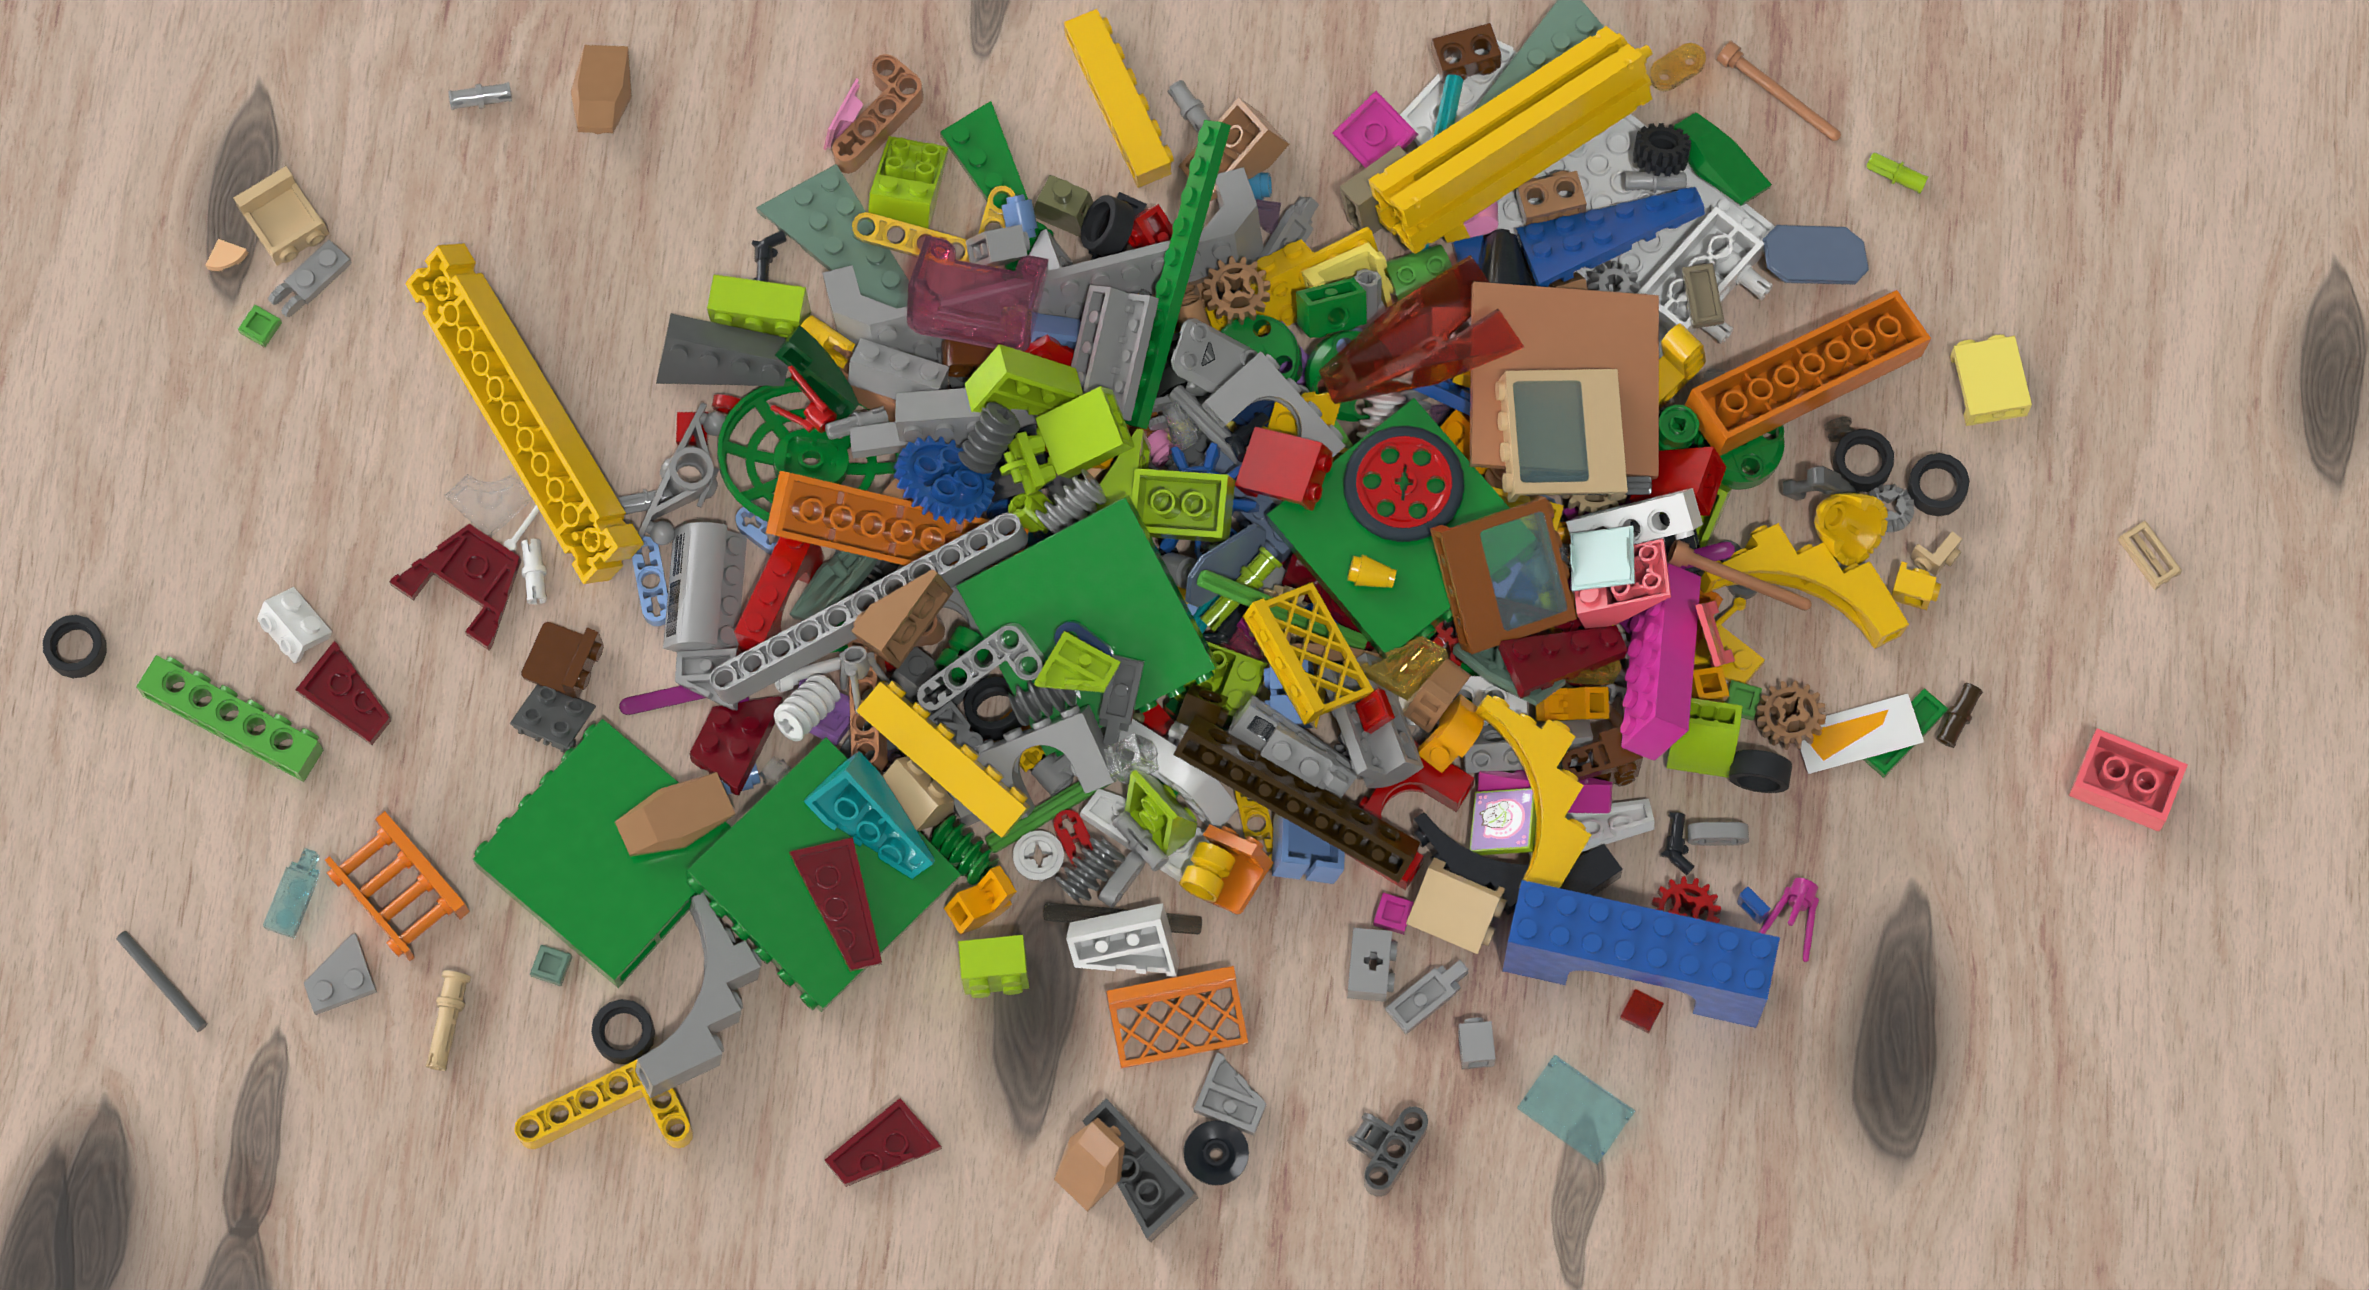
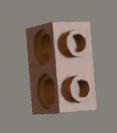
[1431,23,1502,84]

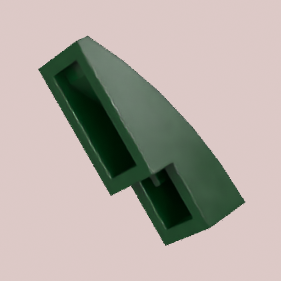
[775,325,859,420]

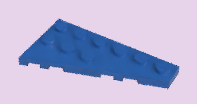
[1516,186,1705,287]

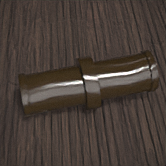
[1936,683,1983,748]

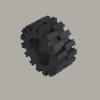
[1633,123,1691,177]

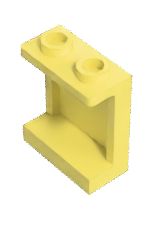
[1301,243,1393,336]
[1950,334,2032,426]

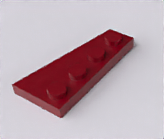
[789,837,882,972]

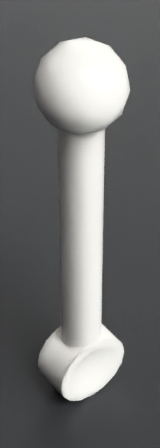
[504,503,540,552]

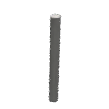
[116,931,207,1032]

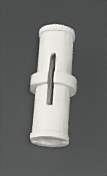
[521,539,547,605]

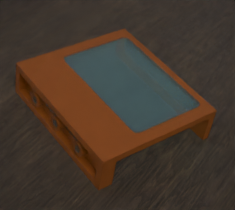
[1430,495,1577,654]

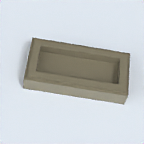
[1681,263,1724,329]

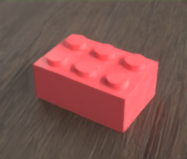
[2069,728,2188,832]

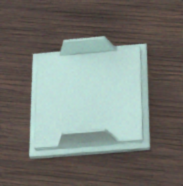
[1570,526,1635,591]

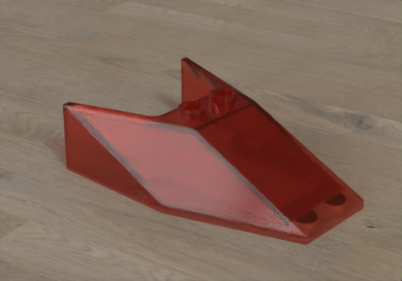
[1319,255,1524,404]

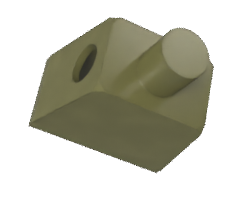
[1034,175,1094,238]

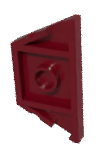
[689,696,783,796]

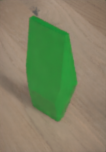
[1674,112,1772,206]

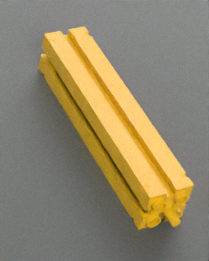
[1368,26,1653,254]

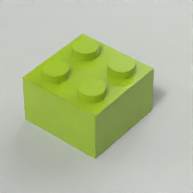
[958,935,1029,998]

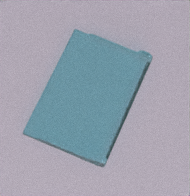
[1517,1055,1635,1165]

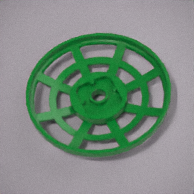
[717,378,900,522]

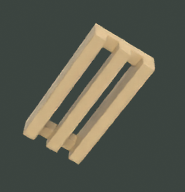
[2118,521,2182,590]

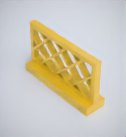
[1243,582,1374,725]

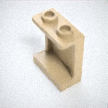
[234,166,329,266]
[1406,858,1507,954]

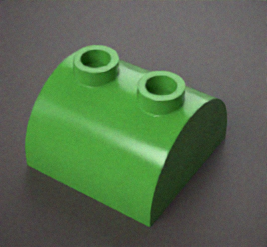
[1384,244,1460,322]

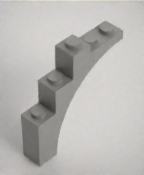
[635,893,762,1098]

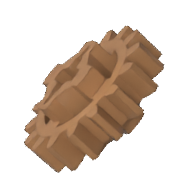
[1203,256,1271,325]
[1756,680,1826,750]

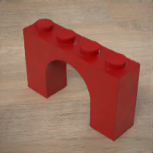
[734,537,825,653]
[1345,741,1474,891]

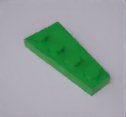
[940,101,1028,209]

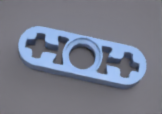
[632,536,668,626]

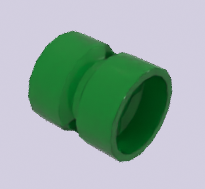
[1659,405,1699,451]
[934,626,990,684]

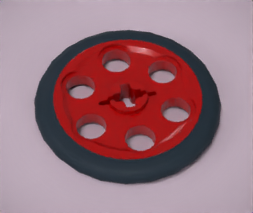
[1344,426,1465,542]

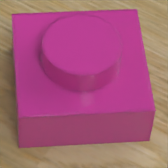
[1373,893,1414,935]

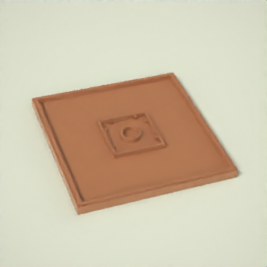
[1470,282,1659,479]

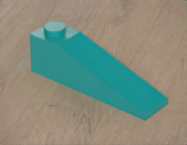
[804,751,935,879]

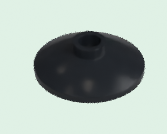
[1184,1120,1249,1186]

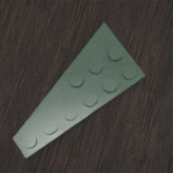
[1473,0,1604,111]
[756,164,922,309]

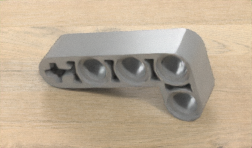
[917,623,1046,710]

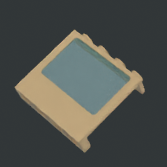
[1495,369,1628,502]

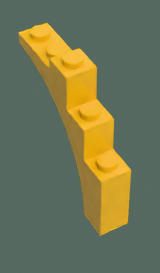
[1700,523,1909,649]
[1475,695,1591,888]

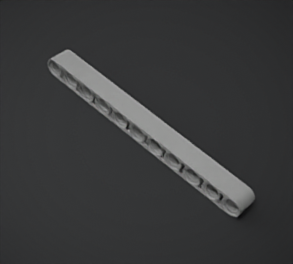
[709,513,1028,704]

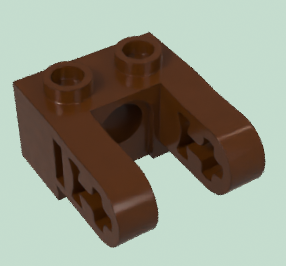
[1561,726,1643,787]

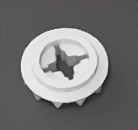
[1013,831,1064,882]

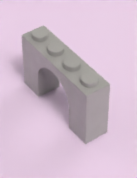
[1201,352,1345,457]
[976,704,1120,820]

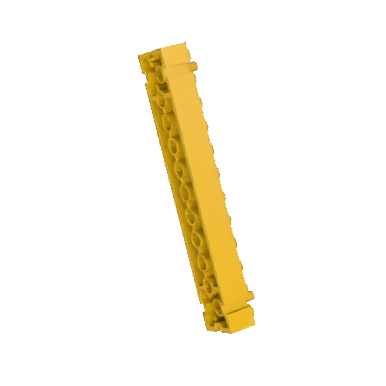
[405,243,644,584]

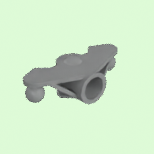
[638,403,726,545]

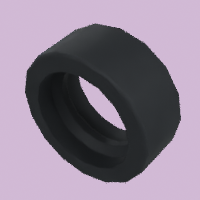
[1081,195,1134,257]
[1833,429,1894,492]
[1907,453,1970,517]
[42,615,107,678]
[964,677,1023,741]
[1729,750,1792,793]
[591,999,655,1064]

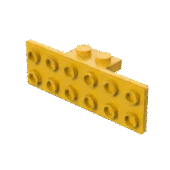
[1205,227,1378,337]

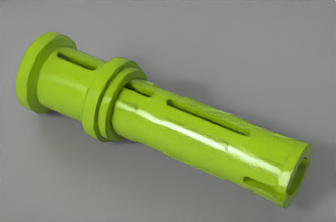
[1200,546,1282,632]

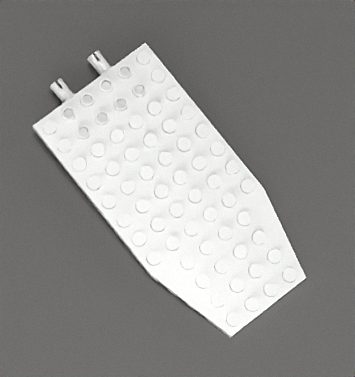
[1400,40,1775,359]

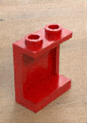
[1235,427,1333,511]
[1630,447,1726,516]

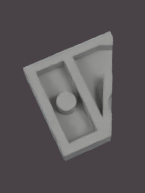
[675,648,741,710]
[304,933,377,1015]
[1194,1052,1266,1136]

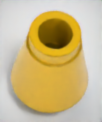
[1347,555,1397,588]

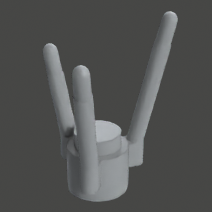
[839,646,890,714]

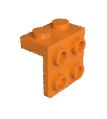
[1203,824,1274,914]

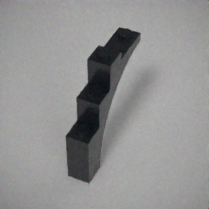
[1412,812,1623,915]

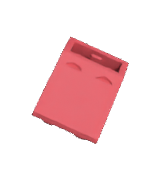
[1574,539,1672,629]

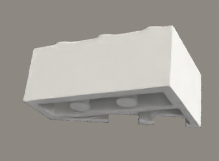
[1066,903,1179,977]

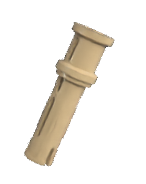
[426,970,471,1071]

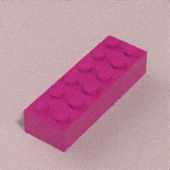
[1620,563,1701,761]

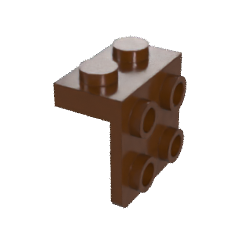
[521,622,604,699]

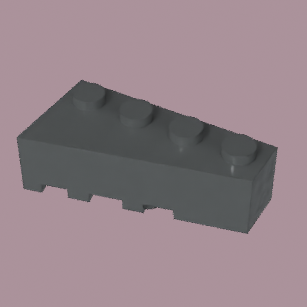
[656,313,788,386]
[1082,1098,1199,1242]

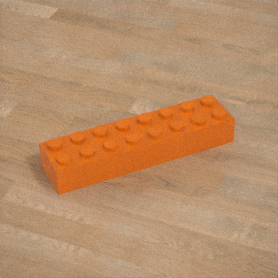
[1685,290,1931,456]
[766,471,1029,580]

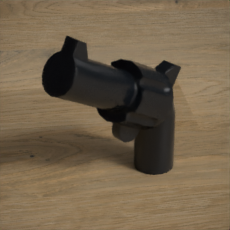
[752,230,787,282]
[1225,412,1269,462]
[1203,604,1249,646]
[1660,812,1695,876]

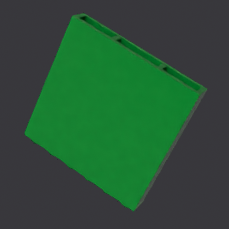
[1267,398,1536,665]
[956,495,1218,757]
[472,719,731,988]
[686,737,961,1012]

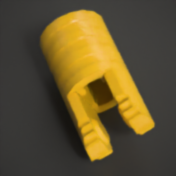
[801,315,855,369]

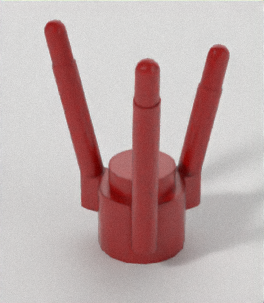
[770,365,837,433]

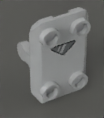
[1171,318,1258,396]

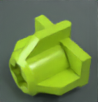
[1008,491,1054,534]

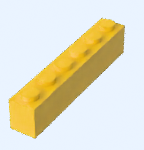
[1064,9,1174,188]
[856,680,1031,838]

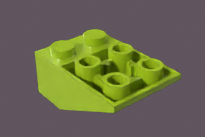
[868,136,948,229]
[1166,641,1267,726]

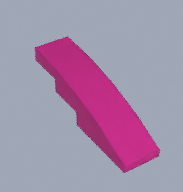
[1478,770,1613,814]

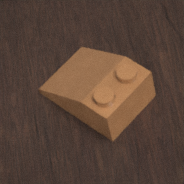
[1179,97,1290,201]
[851,569,954,669]

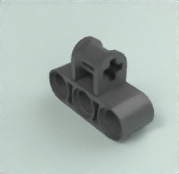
[1347,1107,1428,1197]

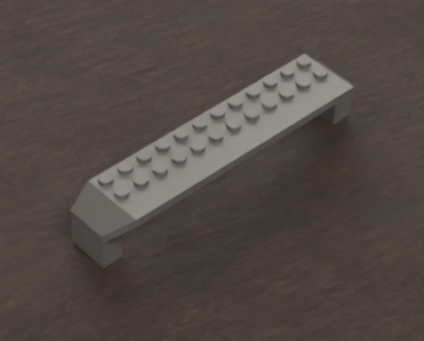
[823,167,1263,364]

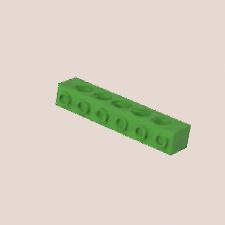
[136,655,324,782]

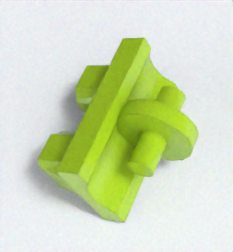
[999,431,1056,496]

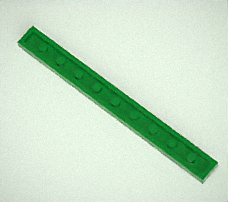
[1124,120,1231,429]

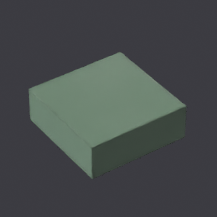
[530,945,572,987]

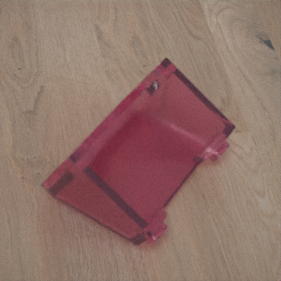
[907,236,1049,351]

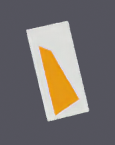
[1798,694,1924,774]

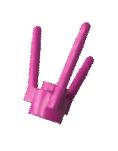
[1759,878,1819,962]

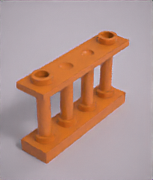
[325,811,470,961]

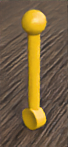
[1702,597,1746,639]

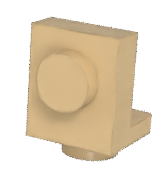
[1911,531,1962,577]

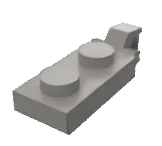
[1257,197,1319,260]
[1260,725,1349,793]
[1385,960,1468,1035]

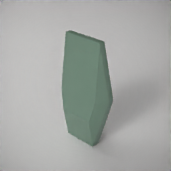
[790,551,878,621]
[1453,643,1566,706]

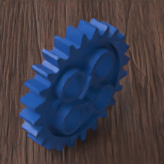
[894,436,995,524]

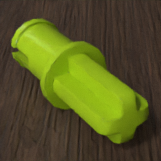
[1866,153,1929,194]

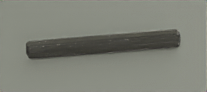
[1043,902,1203,935]

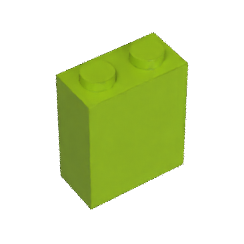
[1035,386,1135,479]
[1666,698,1742,778]

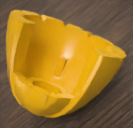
[1814,493,1888,566]

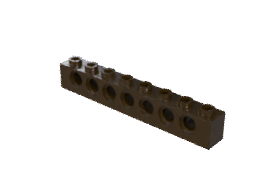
[1173,714,1420,883]

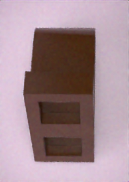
[941,327,1004,378]

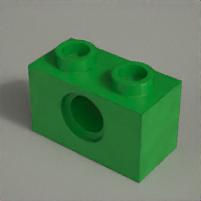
[1296,278,1367,338]

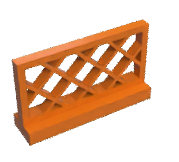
[1106,966,1249,1069]

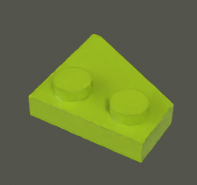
[1034,631,1121,693]

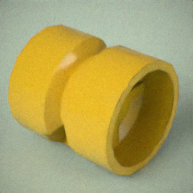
[1179,842,1236,902]

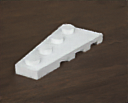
[1080,788,1210,882]
[1529,799,1654,860]

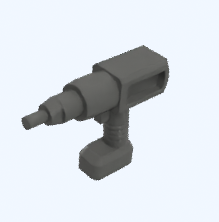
[1783,466,1860,501]

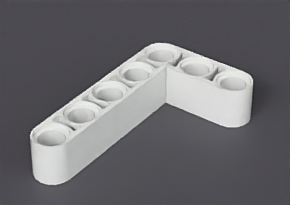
[1100,719,1239,829]

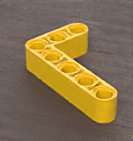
[852,186,1015,276]
[1659,323,1706,410]
[514,1060,693,1149]

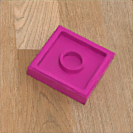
[1332,91,1419,168]

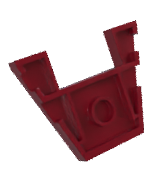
[389,523,522,651]

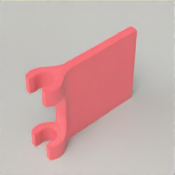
[1695,600,1735,667]

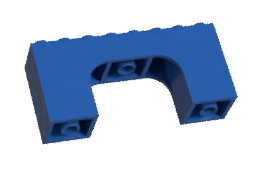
[1503,880,1780,1028]

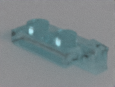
[263,848,320,939]

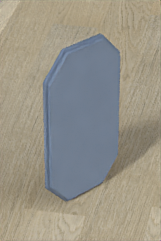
[1763,225,1869,285]
[1185,523,1266,607]

